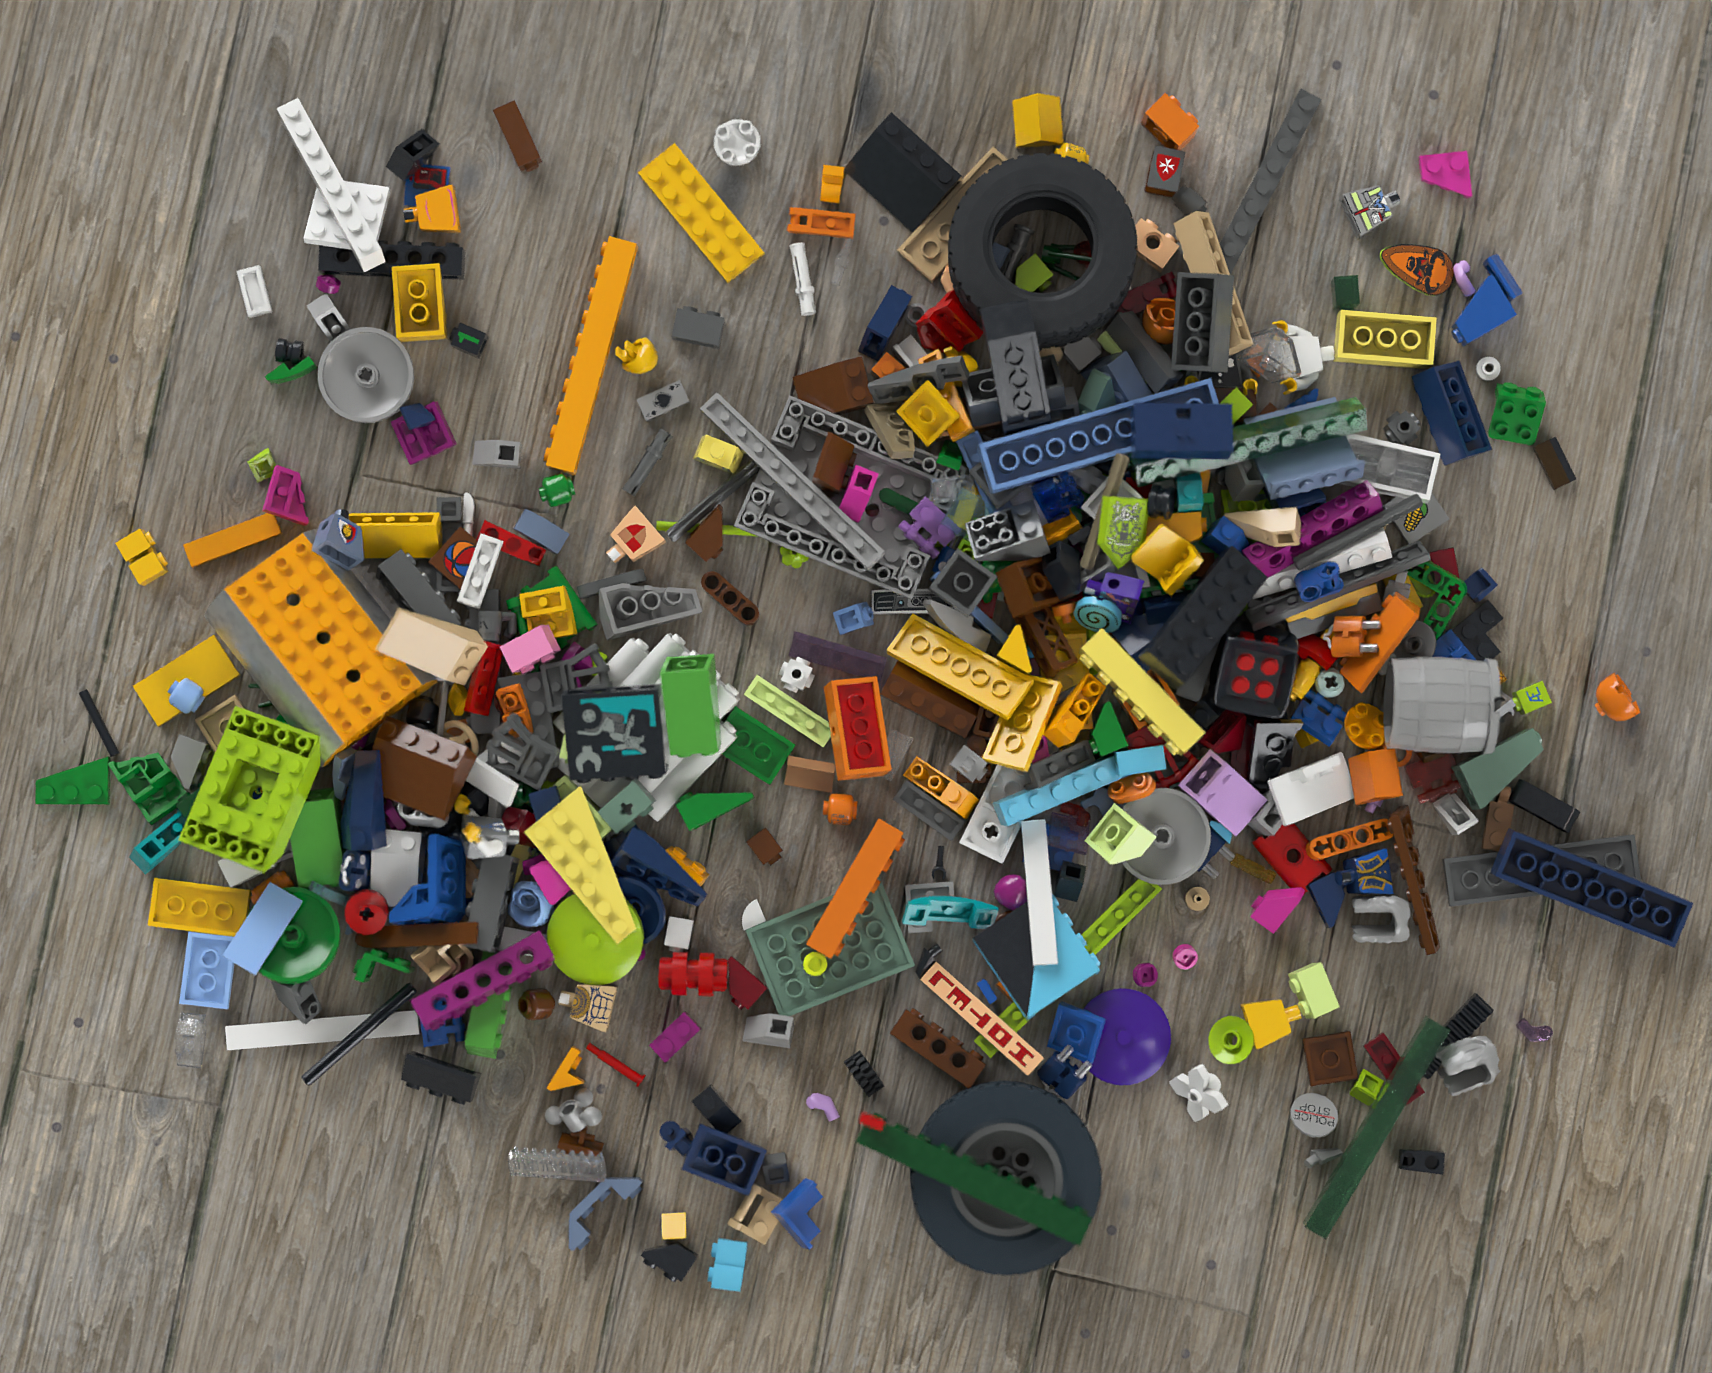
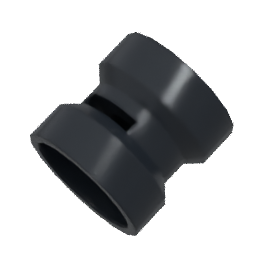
[275,338,304,365]

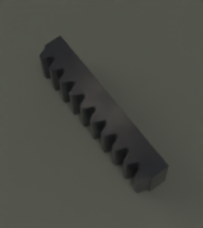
[1409,993,1494,1080]

